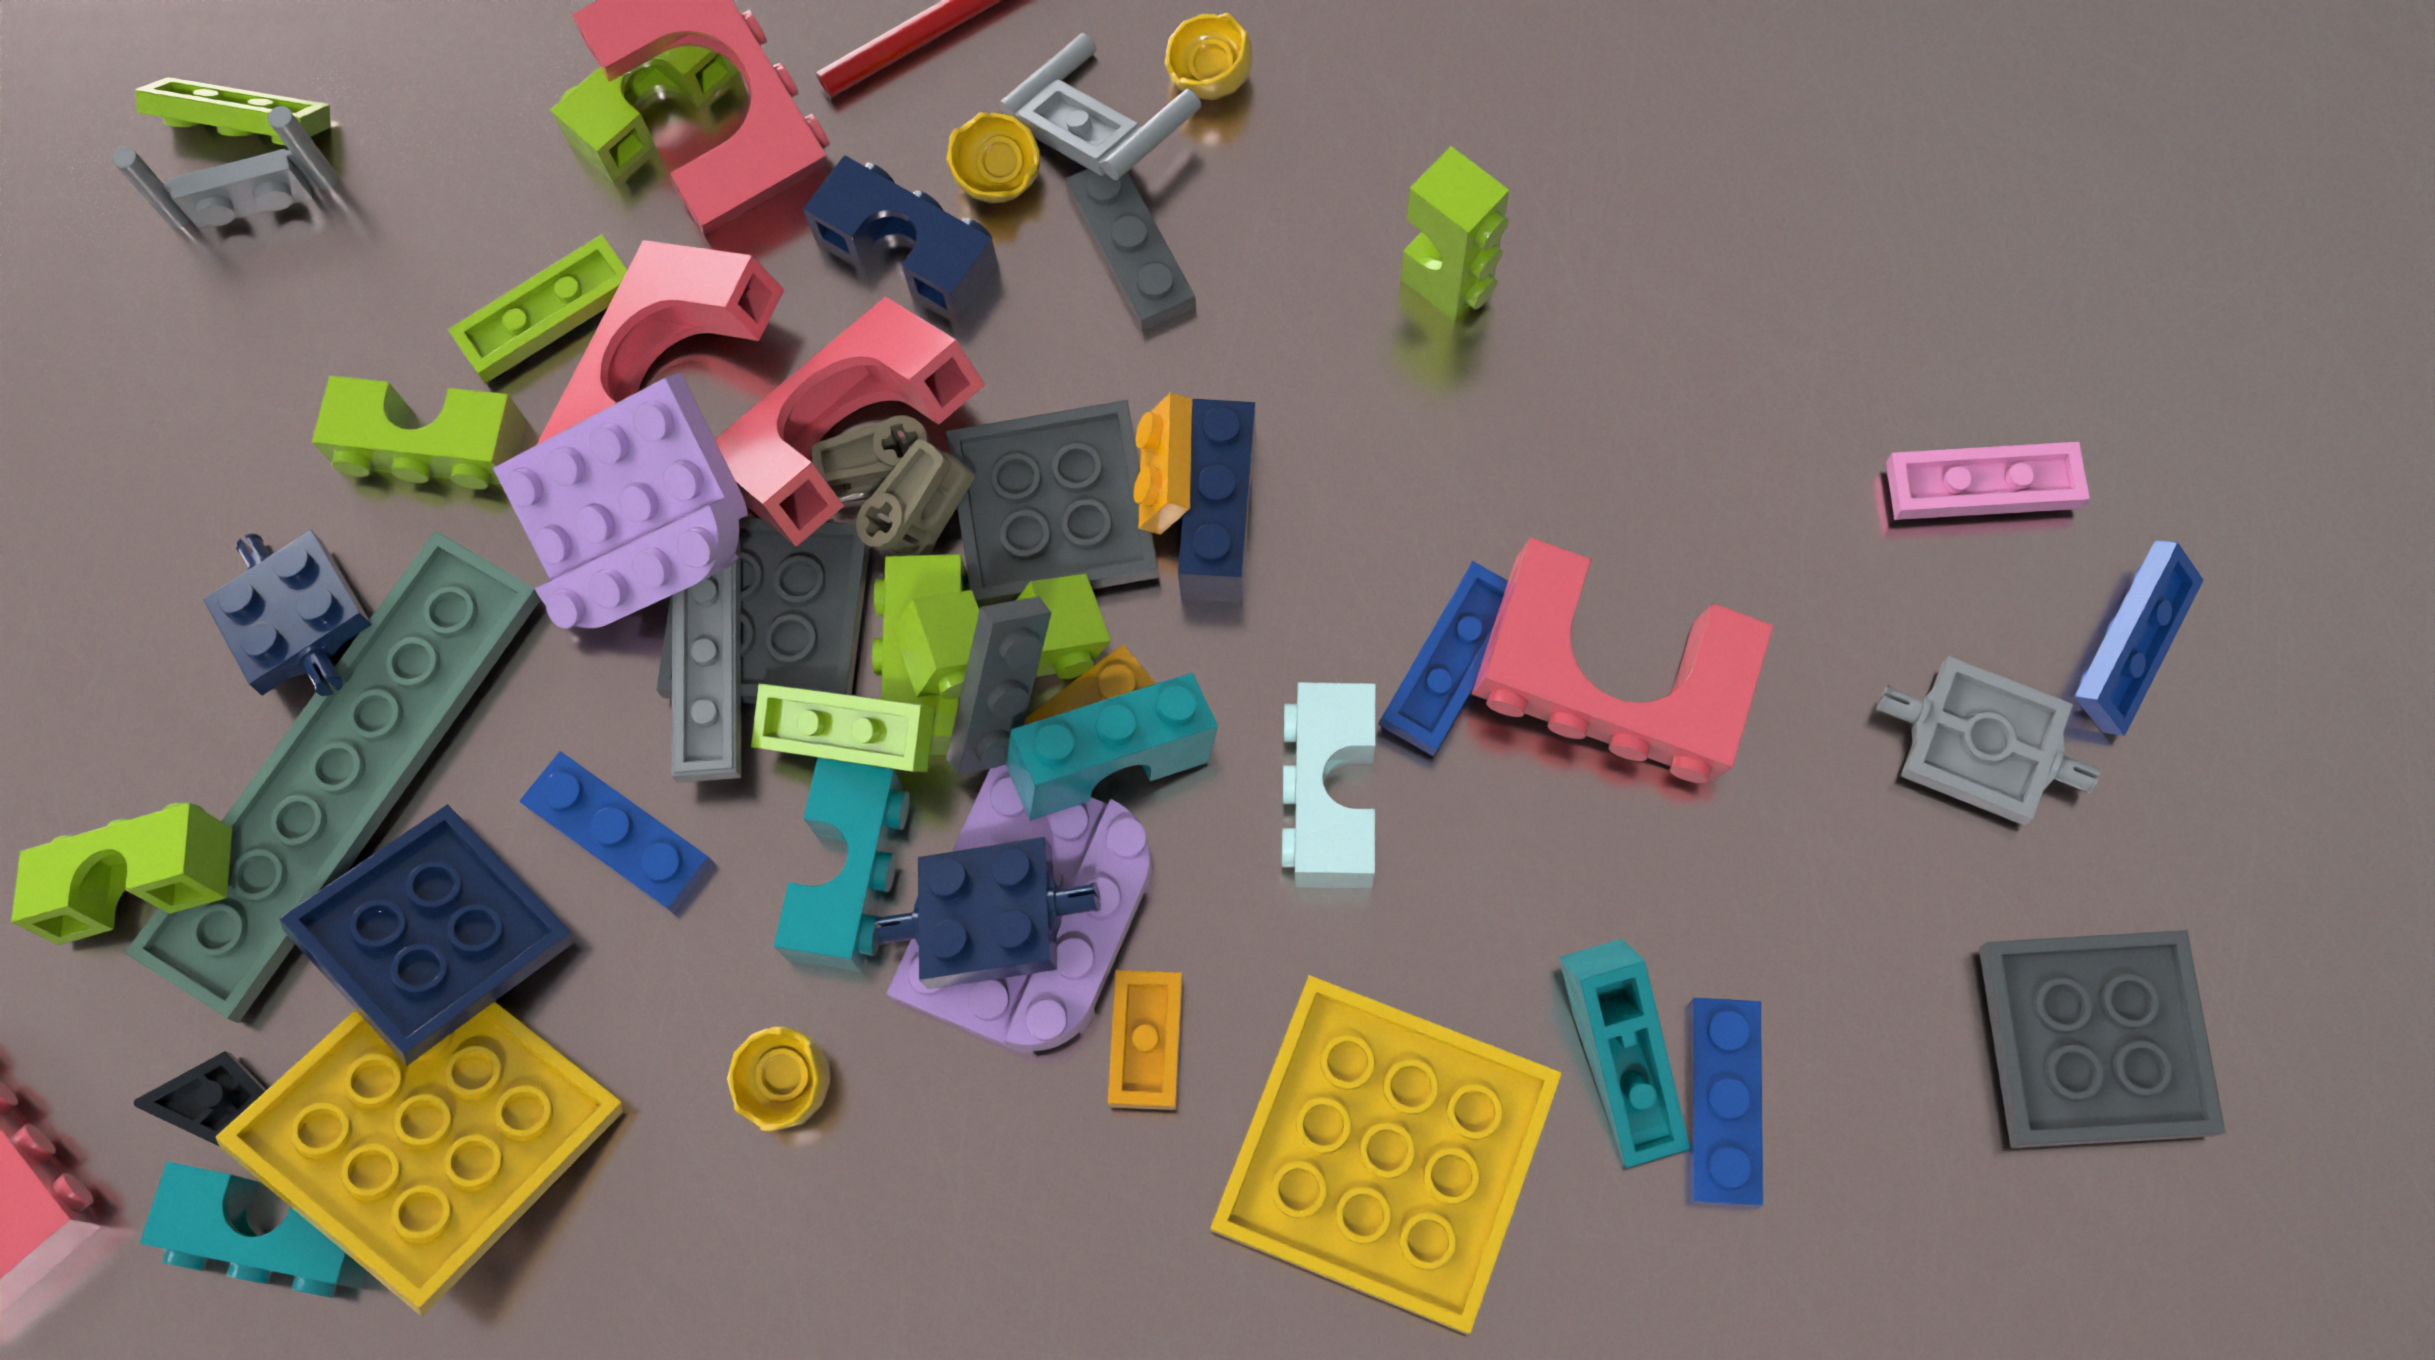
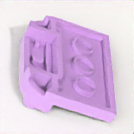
[493,372,748,629]
[886,765,1153,1054]

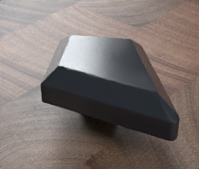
[134,1051,266,1146]

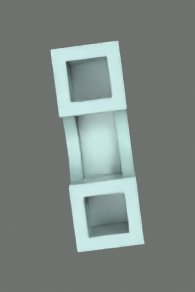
[1282,682,1376,889]

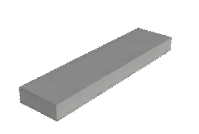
[671,537,741,783]

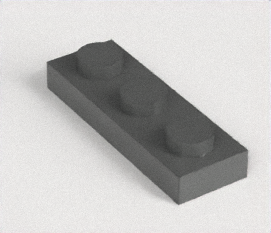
[1065,169,1196,332]
[946,596,1052,776]

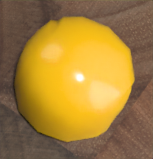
[1164,13,1253,101]
[946,112,1040,204]
[727,1026,831,1132]

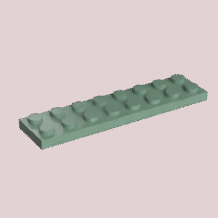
[125,530,541,1023]

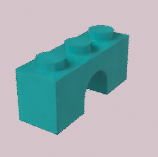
[1006,672,1218,821]
[773,757,910,973]
[139,1161,367,1298]

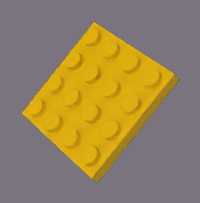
[1210,975,1562,1335]
[215,1002,623,1317]

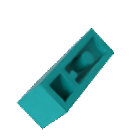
[1559,939,1690,1168]

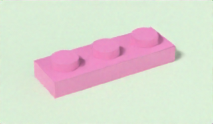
[1886,442,2090,520]

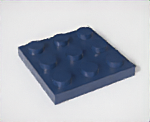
[279,804,573,1066]

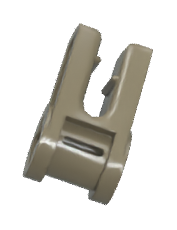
[811,415,929,502]
[856,439,975,556]

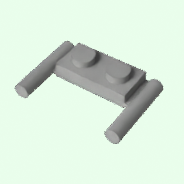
[999,33,1201,180]
[112,106,338,228]

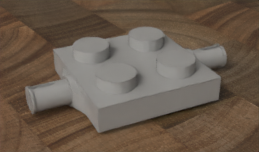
[1877,656,2101,826]

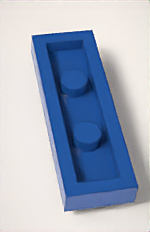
[2074,541,2204,736]
[1378,561,1508,756]
[519,751,714,914]
[1689,997,1763,1208]

